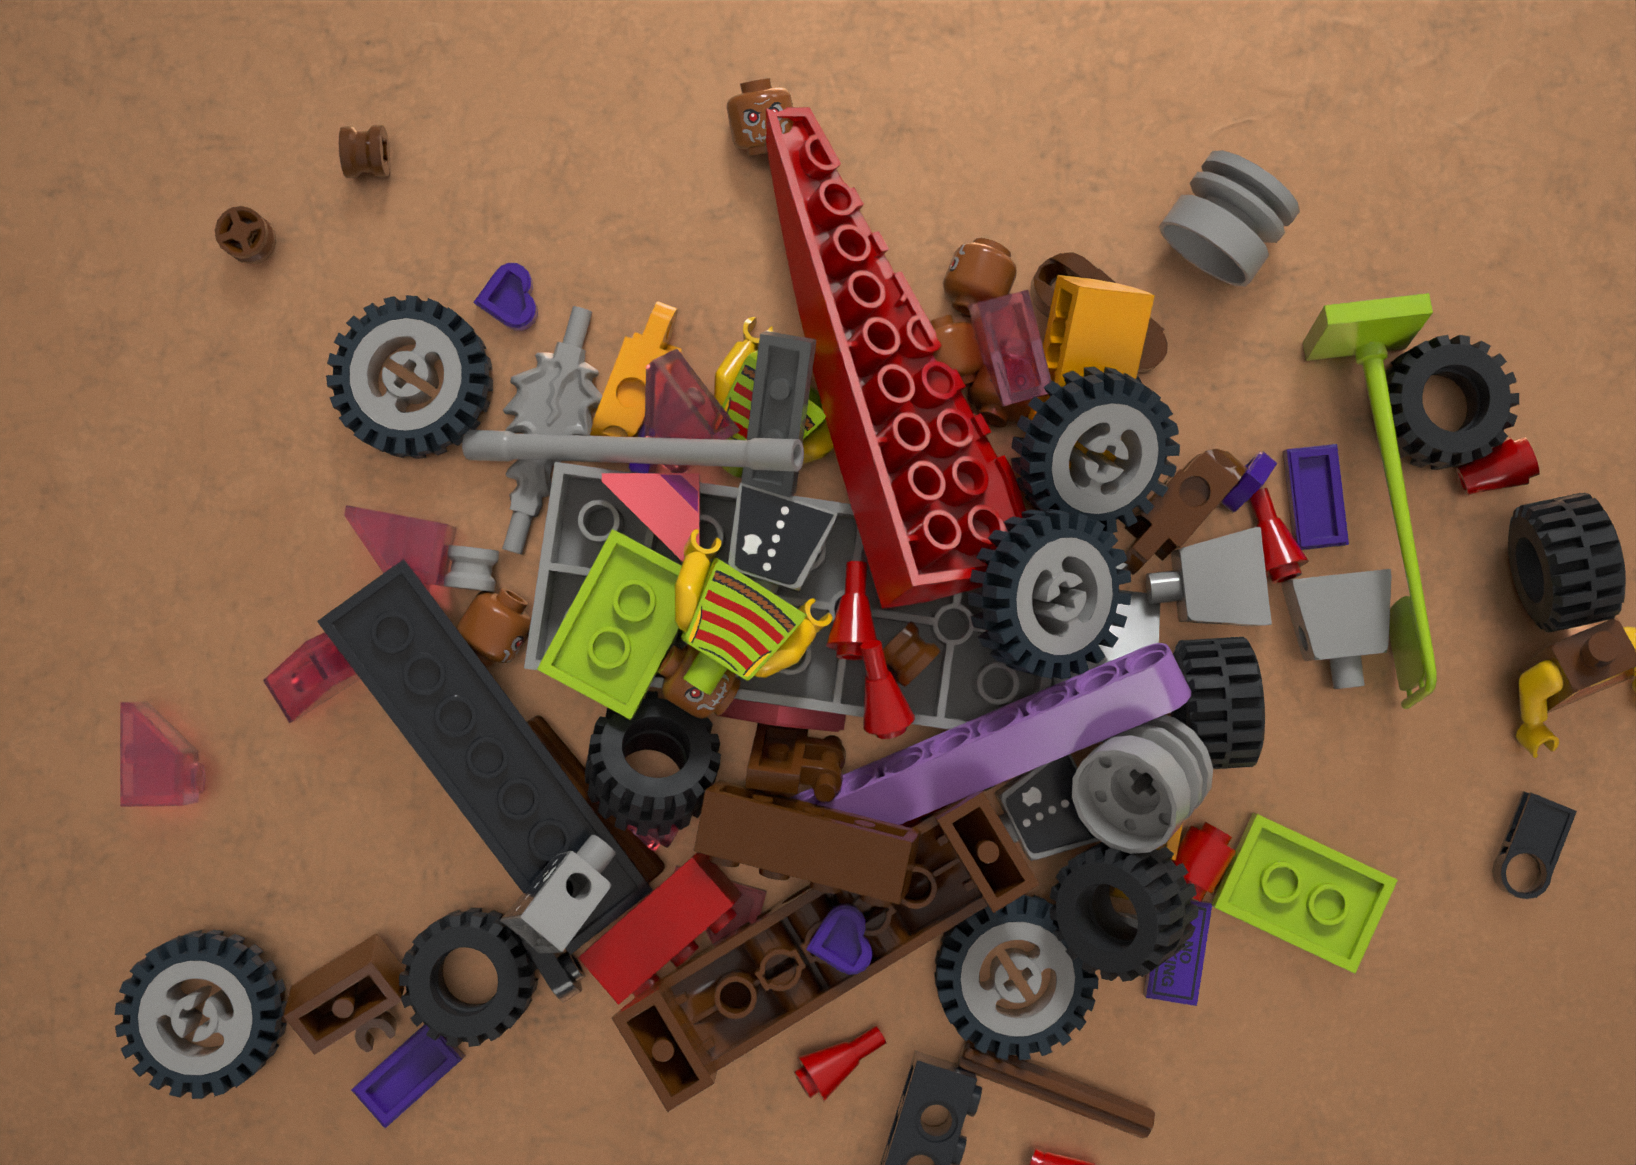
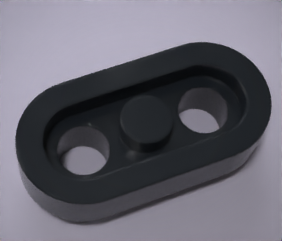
[517,935,585,1002]

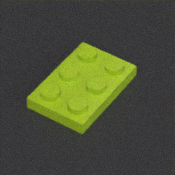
[537,529,682,720]
[1212,813,1398,974]

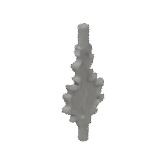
[502,306,602,555]

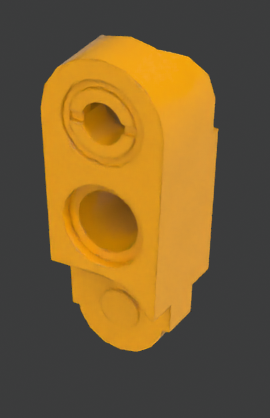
[590,302,682,437]

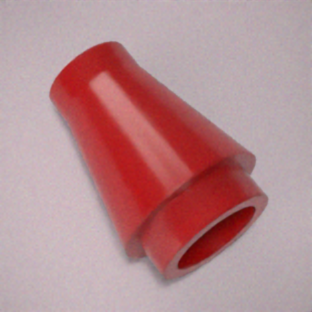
[1456,437,1540,496]

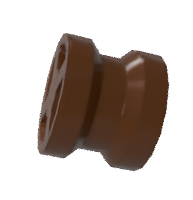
[339,125,390,178]
[215,206,276,265]
[883,621,942,687]

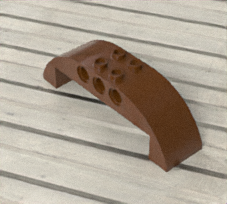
[612,791,1040,1112]

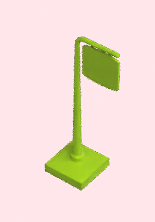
[1303,293,1437,709]

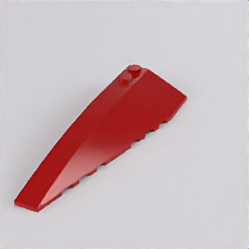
[765,107,1026,609]

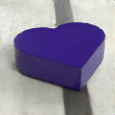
[473,263,538,331]
[1220,451,1277,513]
[806,903,872,975]

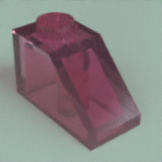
[968,290,1051,406]
[644,348,740,473]
[344,505,457,592]
[263,632,360,723]
[120,701,206,807]

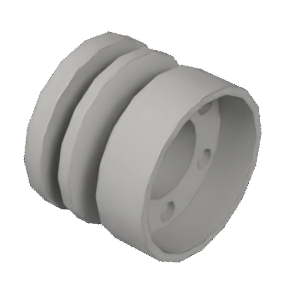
[1159,150,1300,287]
[1072,715,1213,854]

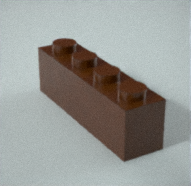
[694,780,921,907]

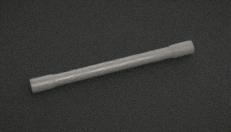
[462,430,804,472]

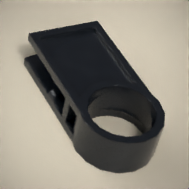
[1492,791,1577,899]

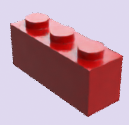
[578,852,743,1005]

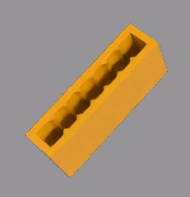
[1016,275,1155,477]

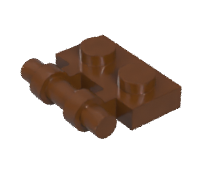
[745,723,846,802]

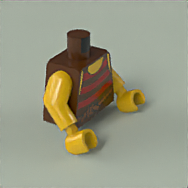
[1516,618,1636,758]

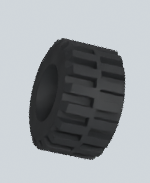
[1385,335,1520,470]
[1508,492,1626,632]
[1171,636,1265,769]
[585,691,721,836]
[1049,842,1199,982]
[399,908,539,1047]

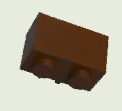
[283,933,405,1055]

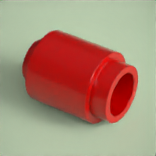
[1171,822,1236,902]

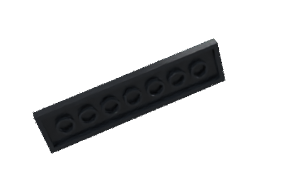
[317,559,653,955]

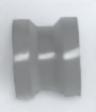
[444,545,499,592]

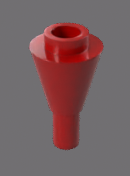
[1249,488,1309,584]
[826,561,877,660]
[860,640,915,739]
[794,1026,887,1102]

